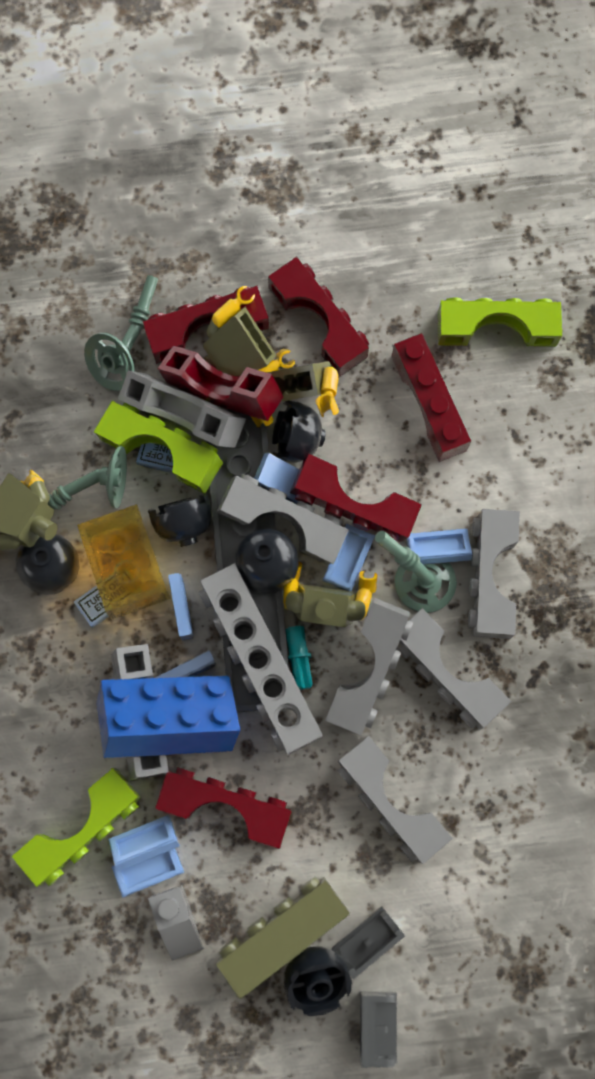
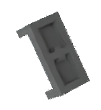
[331,907,405,980]
[360,991,397,1068]

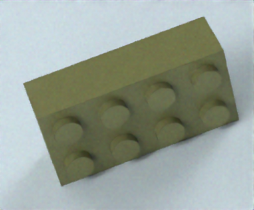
[216,876,350,999]

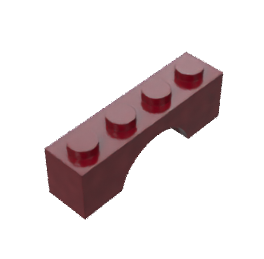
[268,256,369,378]
[142,286,269,364]
[391,333,471,462]
[157,345,284,421]
[290,454,422,542]
[155,767,292,849]

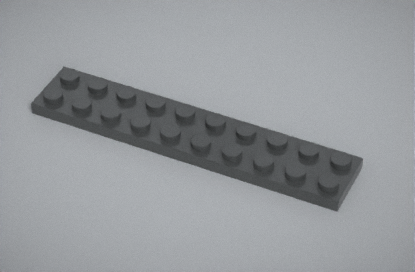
[206,407,289,713]

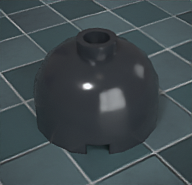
[272,400,326,463]
[148,494,212,547]
[236,528,299,593]
[15,534,80,595]
[283,946,353,1017]

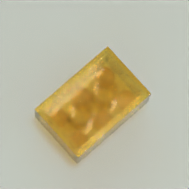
[77,504,171,620]

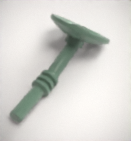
[84,275,158,391]
[48,446,127,510]
[375,531,457,613]

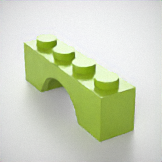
[438,297,562,347]
[94,401,223,494]
[12,768,142,887]

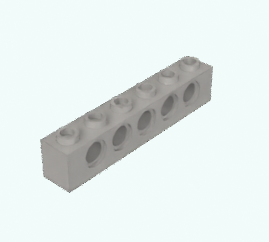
[198,563,323,755]

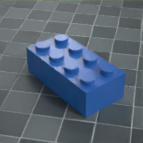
[96,676,240,758]

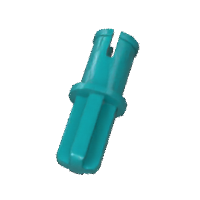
[285,626,313,690]

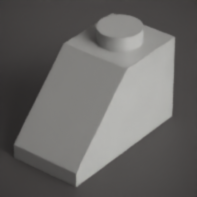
[148,885,203,960]

